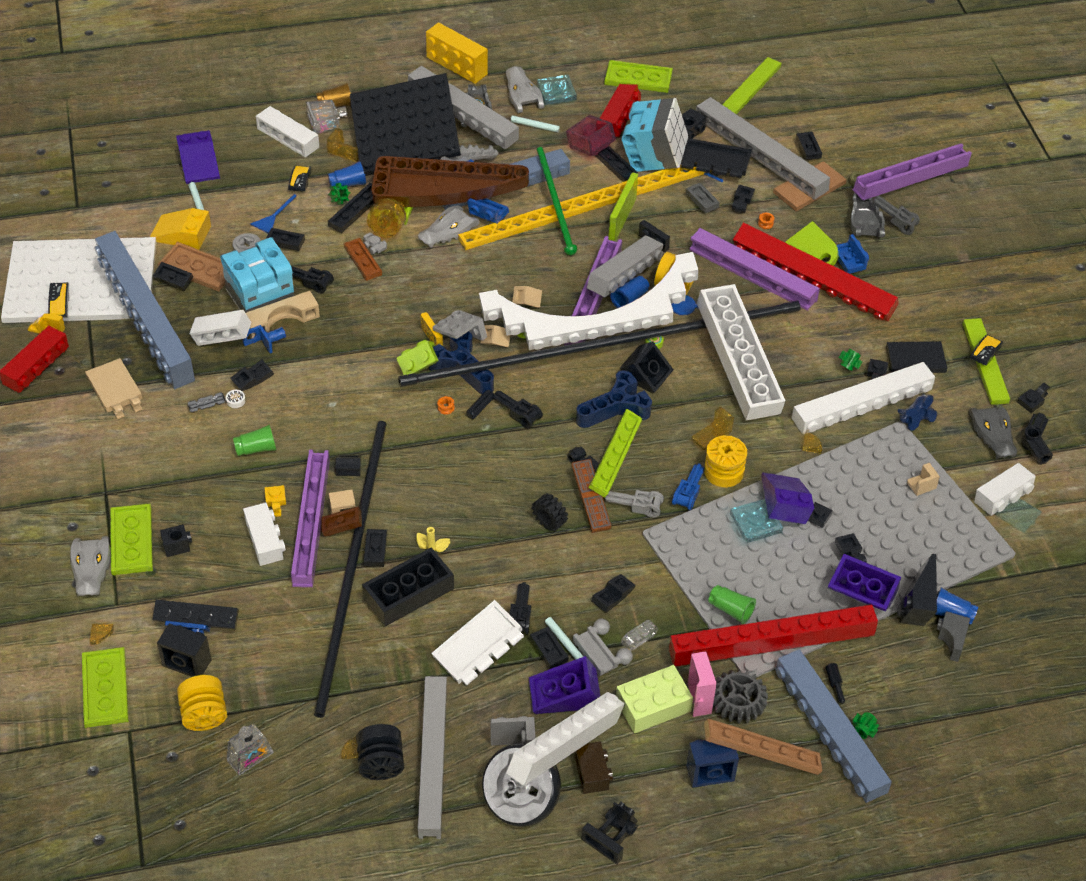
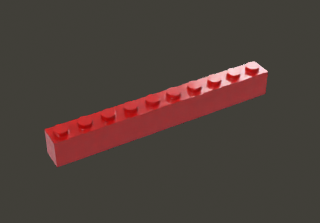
[733,222,899,321]
[669,605,878,667]

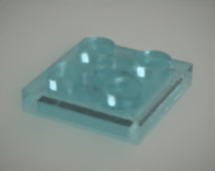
[537,75,577,105]
[730,499,783,543]

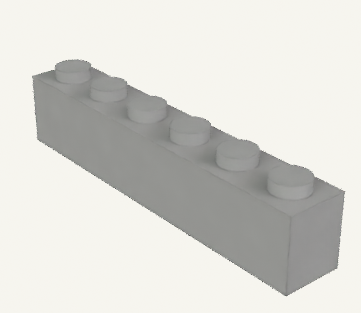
[587,235,663,297]

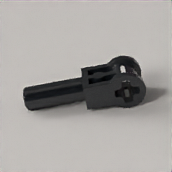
[291,266,334,294]
[493,391,543,429]
[509,582,531,634]

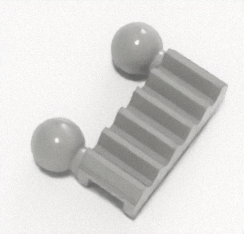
[573,618,633,677]

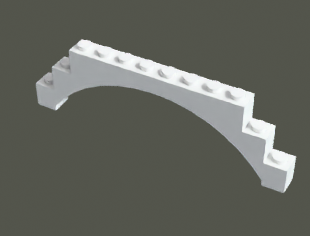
[479,252,698,350]

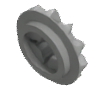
[233,233,261,253]

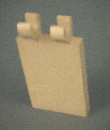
[85,358,143,419]

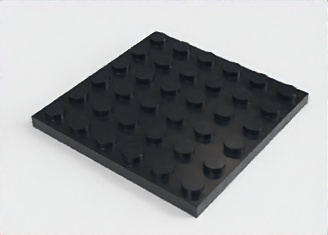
[350,73,461,176]

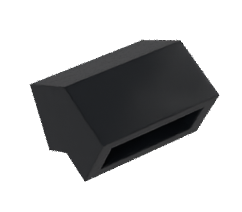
[336,455,361,476]

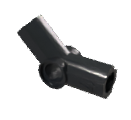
[1021,412,1053,465]

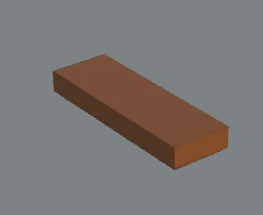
[344,238,382,281]

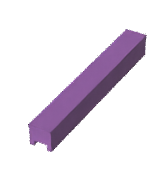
[853,143,972,200]
[690,228,820,311]
[564,236,622,345]
[291,450,330,588]

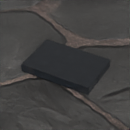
[886,341,947,373]

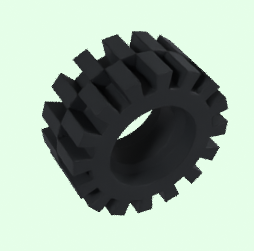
[531,493,568,532]

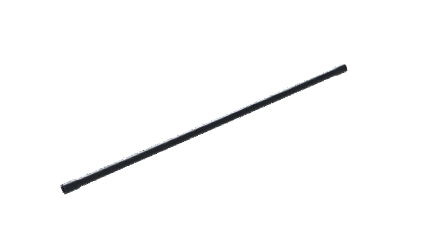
[398,301,801,387]

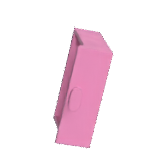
[687,652,716,717]

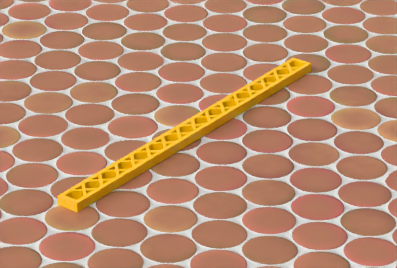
[458,164,711,250]

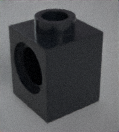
[160,524,192,557]

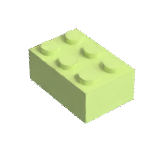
[616,665,693,734]

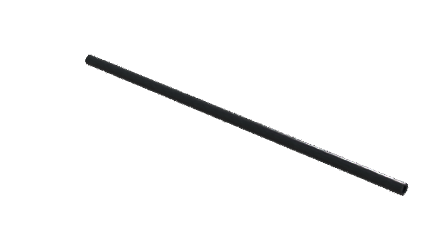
[314,421,387,718]

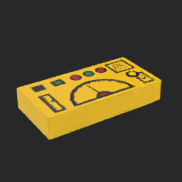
[420,312,443,346]

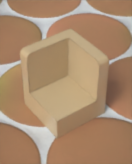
[512,286,542,308]
[480,325,510,347]
[907,463,940,496]
[329,489,355,514]

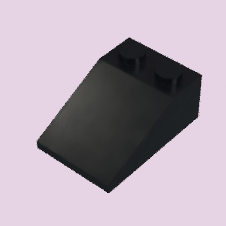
[897,554,937,626]

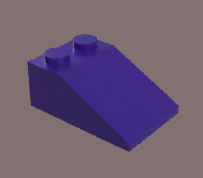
[176,130,220,184]
[761,472,814,524]
[529,656,600,714]

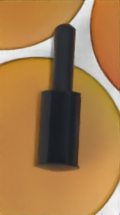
[825,663,845,704]

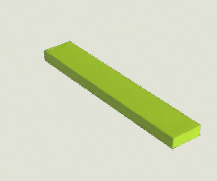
[723,57,782,115]
[963,318,1010,405]
[588,409,642,498]

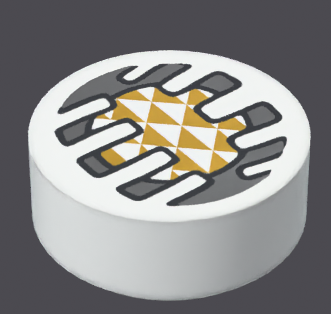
[226,390,245,408]

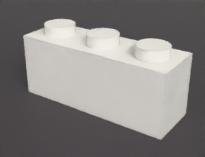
[190,310,251,346]
[974,463,1036,516]
[243,503,286,566]

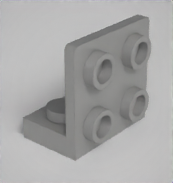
[433,310,487,340]
[490,716,536,746]

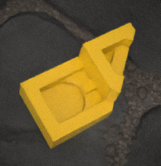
[28,313,65,334]

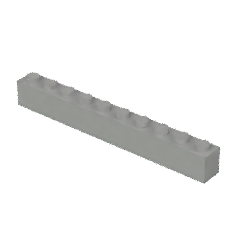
[696,97,830,200]

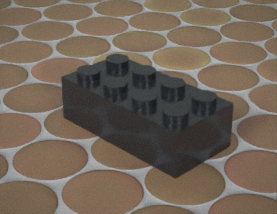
[362,547,454,626]

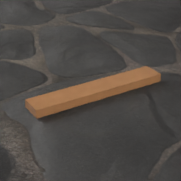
[704,719,822,775]

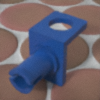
[243,325,286,353]

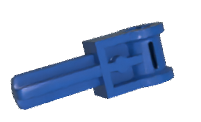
[672,463,704,511]

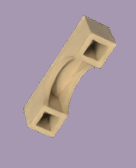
[246,291,320,339]

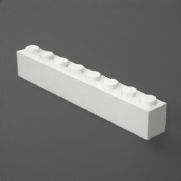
[792,362,935,434]
[506,692,625,786]

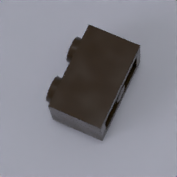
[574,741,613,794]

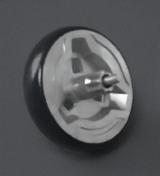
[482,743,561,827]

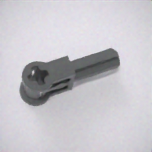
[873,195,920,235]

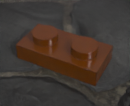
[321,506,362,537]

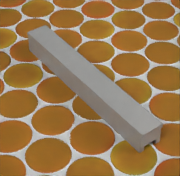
[418,676,447,839]

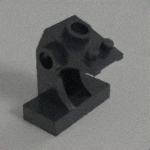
[581,801,638,865]

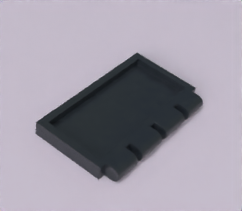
[681,138,752,178]

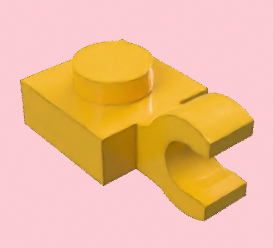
[265,485,286,517]

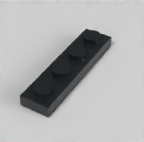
[328,183,374,233]
[152,599,239,630]

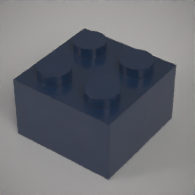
[686,739,739,788]

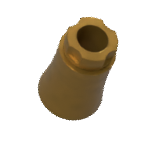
[316,83,351,109]

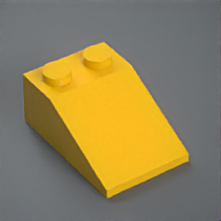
[150,208,211,250]

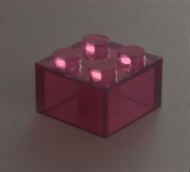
[566,115,616,157]

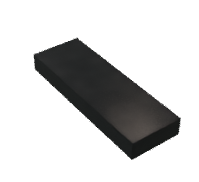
[594,145,638,182]

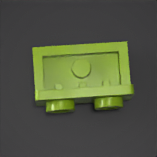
[396,340,439,375]

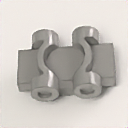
[363,232,387,254]

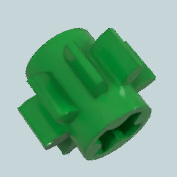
[328,183,351,205]
[838,348,863,371]
[852,712,879,739]

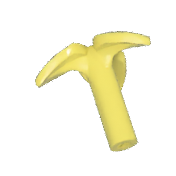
[416,527,450,552]

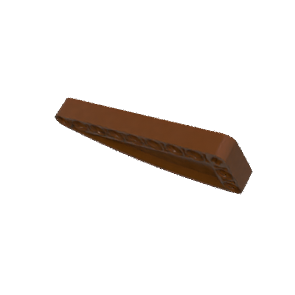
[372,156,529,207]

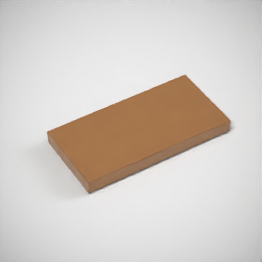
[773,161,847,211]
[158,242,225,292]

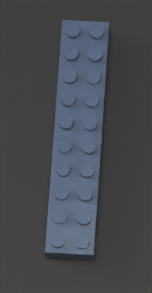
[94,231,195,390]

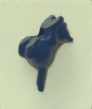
[898,394,937,431]

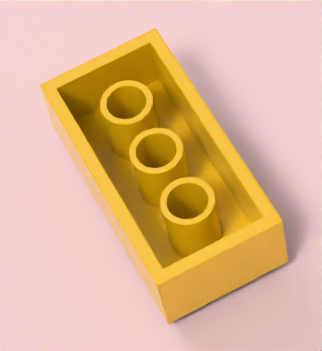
[426,22,488,84]

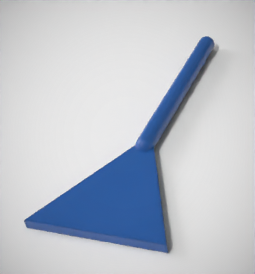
[250,194,297,233]

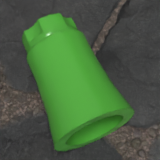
[233,424,276,456]
[708,585,756,624]

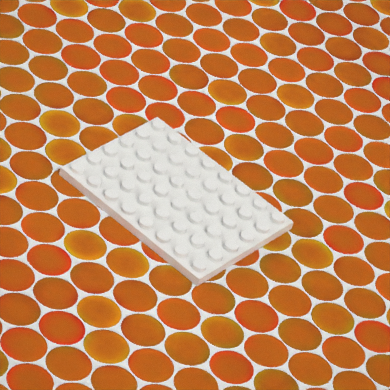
[1,237,157,323]

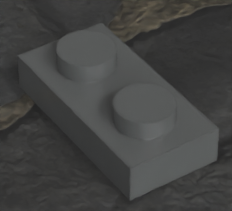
[686,183,720,213]

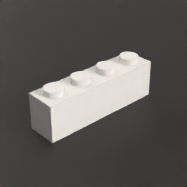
[256,106,319,158]

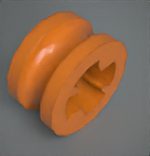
[758,212,774,229]
[437,396,455,414]

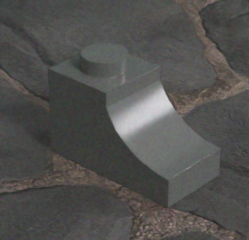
[936,611,970,662]

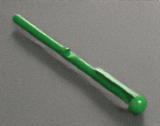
[537,147,577,255]

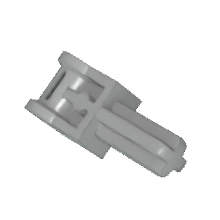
[605,490,664,517]

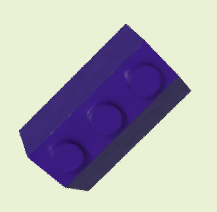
[828,554,901,612]

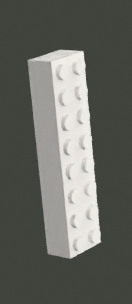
[697,284,785,421]

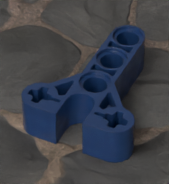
[428,331,494,395]
[576,370,652,428]

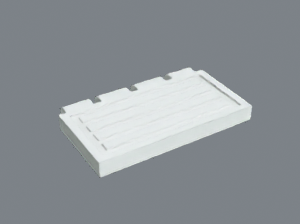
[432,600,524,686]

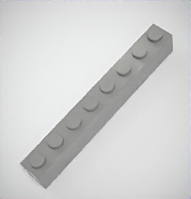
[408,66,519,149]

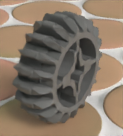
[713,669,768,724]

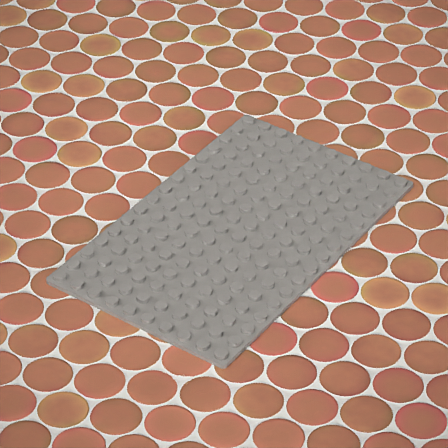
[643,421,1015,677]

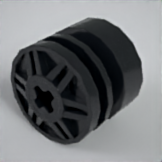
[356,724,404,780]

